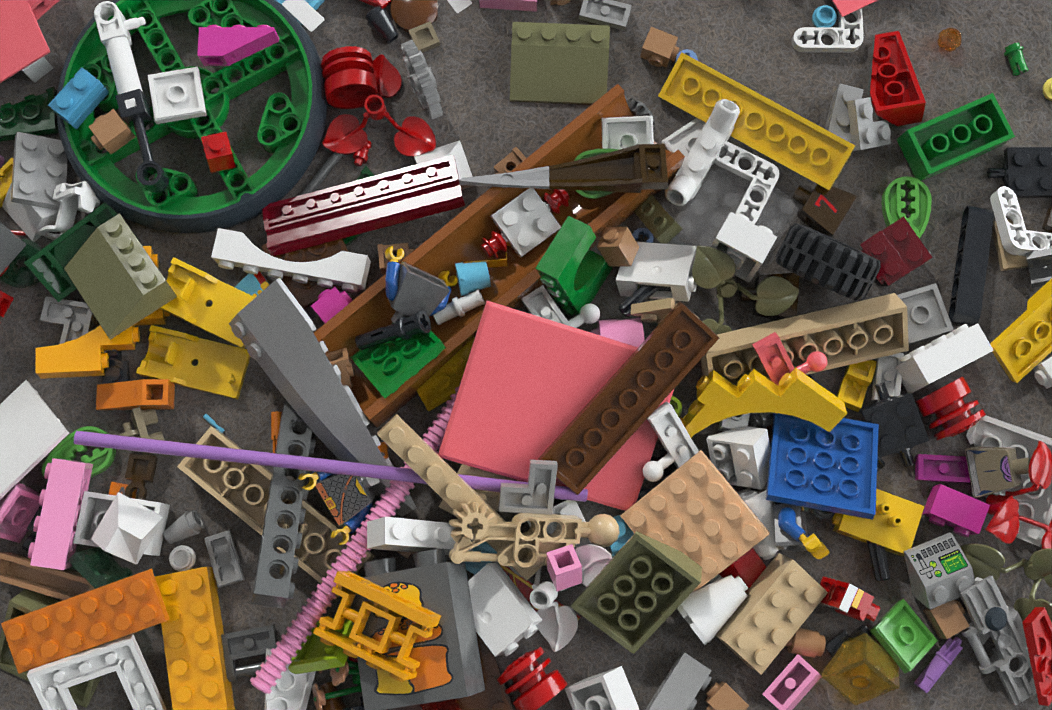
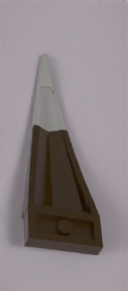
[459,144,668,193]

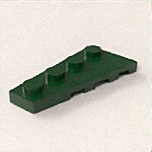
[0,86,58,142]

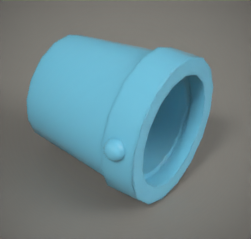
[455,261,491,296]

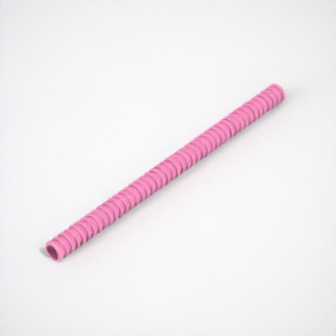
[250,382,461,694]

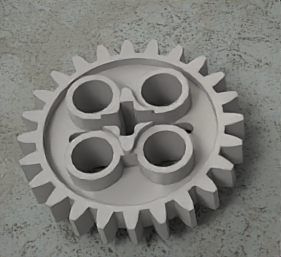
[401,40,443,120]

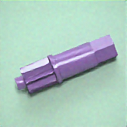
[914,637,963,693]

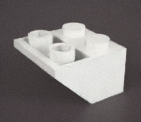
[707,426,770,490]

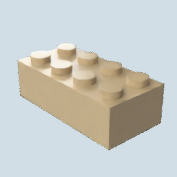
[715,553,828,675]

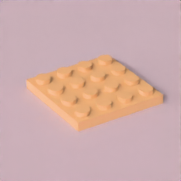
[620,450,770,592]

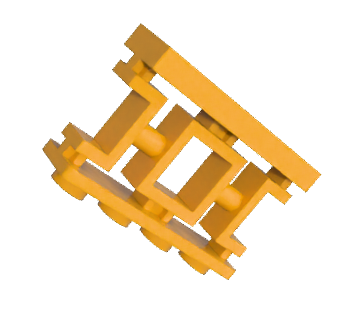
[313,571,441,682]

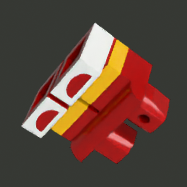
[819,576,880,622]

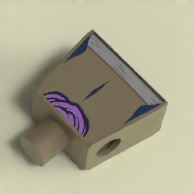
[965,446,1031,498]

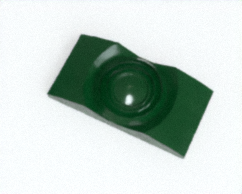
[24,202,140,302]

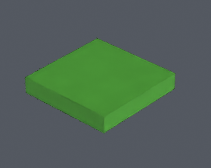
[870,599,938,673]

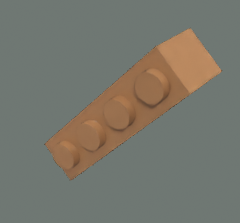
[0,552,108,600]

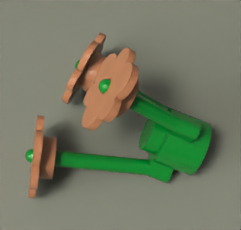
[312,660,362,710]

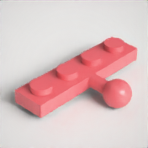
[752,332,827,386]

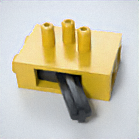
[832,489,924,581]

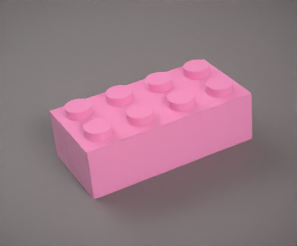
[28,458,93,570]

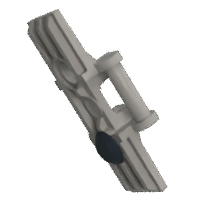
[960,575,1036,706]

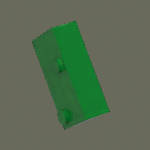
[896,93,1015,181]

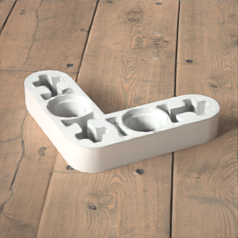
[791,8,864,53]
[714,141,779,224]
[990,186,1052,256]

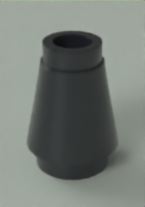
[365,6,399,44]

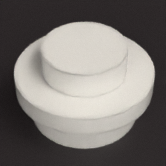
[169,545,196,571]

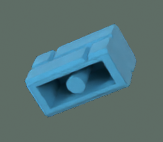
[48,67,109,129]

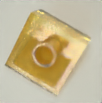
[822,633,900,706]

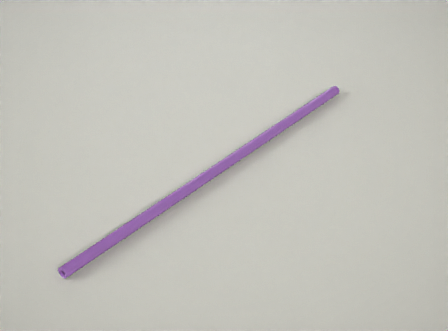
[74,431,588,502]

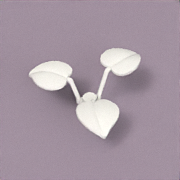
[509,544,612,652]

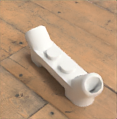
[665,99,740,206]

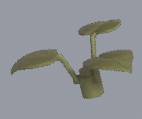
[692,246,799,335]
[960,543,1052,622]

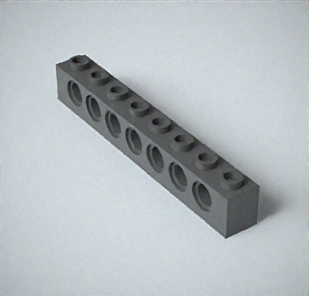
[251,402,315,609]

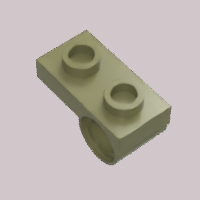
[634,195,683,244]

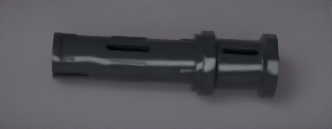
[355,311,431,350]

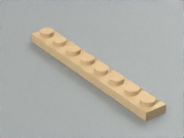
[377,414,543,581]

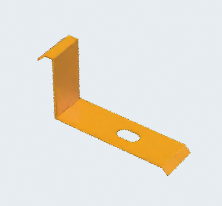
[465,242,512,268]

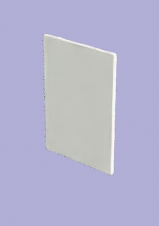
[0,380,69,500]

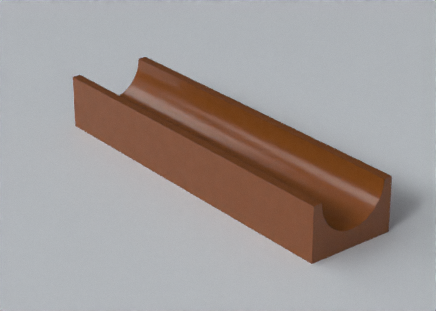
[314,84,685,428]

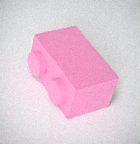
[763,654,822,710]

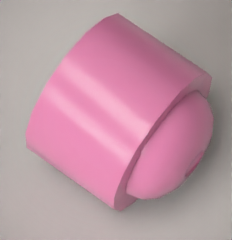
[590,318,644,347]

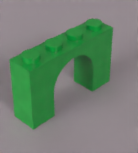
[535,216,613,316]

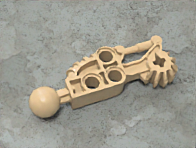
[449,501,620,568]

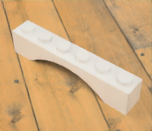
[211,228,371,292]

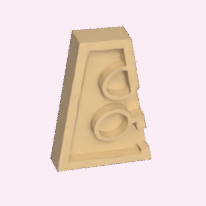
[631,298,700,325]

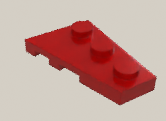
[1022,607,1052,706]

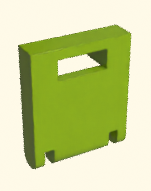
[288,618,353,674]

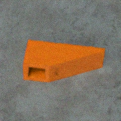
[96,379,175,410]

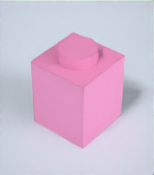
[547,544,582,591]

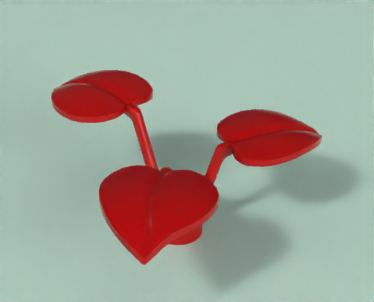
[322,54,436,157]
[985,441,1052,549]

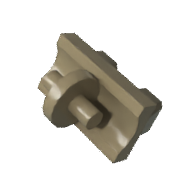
[119,407,165,455]

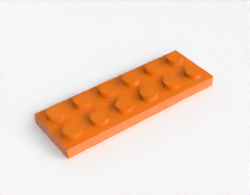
[1,568,169,674]

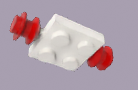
[481,188,570,259]

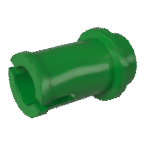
[1004,43,1029,76]

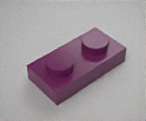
[915,454,970,483]

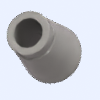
[163,510,204,544]

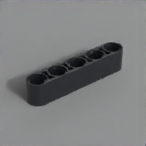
[948,205,994,326]

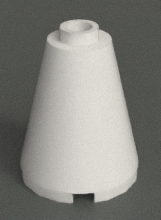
[737,484,780,560]
[677,575,748,645]

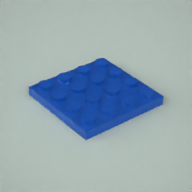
[766,413,879,520]

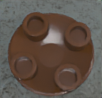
[391,0,438,32]

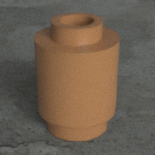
[785,628,826,658]

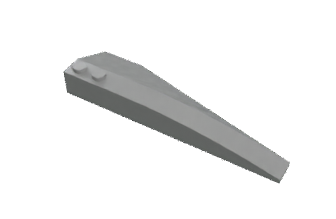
[229,278,416,517]

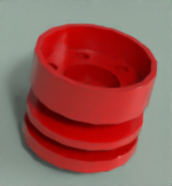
[321,46,378,109]
[915,376,986,440]
[497,646,568,710]

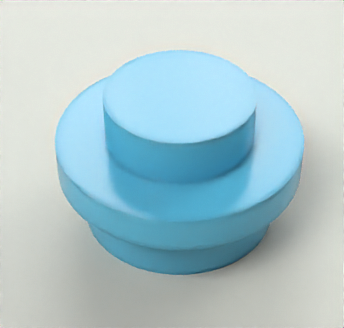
[812,5,837,27]

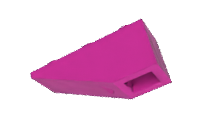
[198,25,279,66]

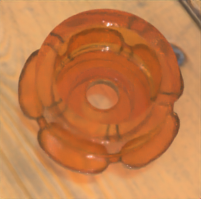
[937,28,961,52]

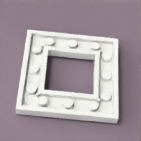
[27,634,167,710]

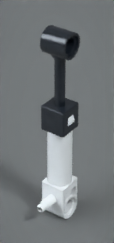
[94,1,169,193]

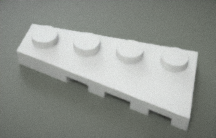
[265,648,316,710]

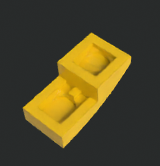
[836,360,877,412]

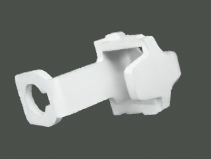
[37,181,100,240]

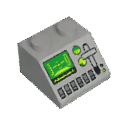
[904,533,975,609]

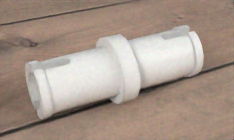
[433,289,485,325]

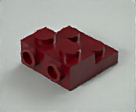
[860,216,933,286]

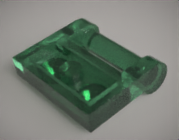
[68,547,132,589]

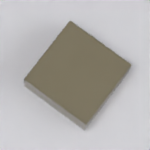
[408,21,440,53]

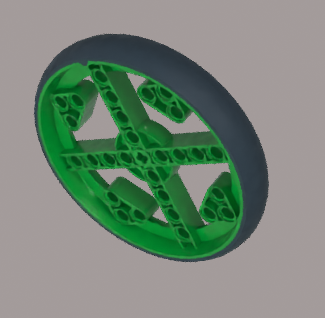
[57,0,327,234]

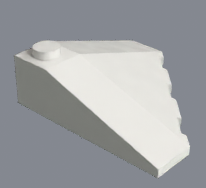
[966,415,1052,547]

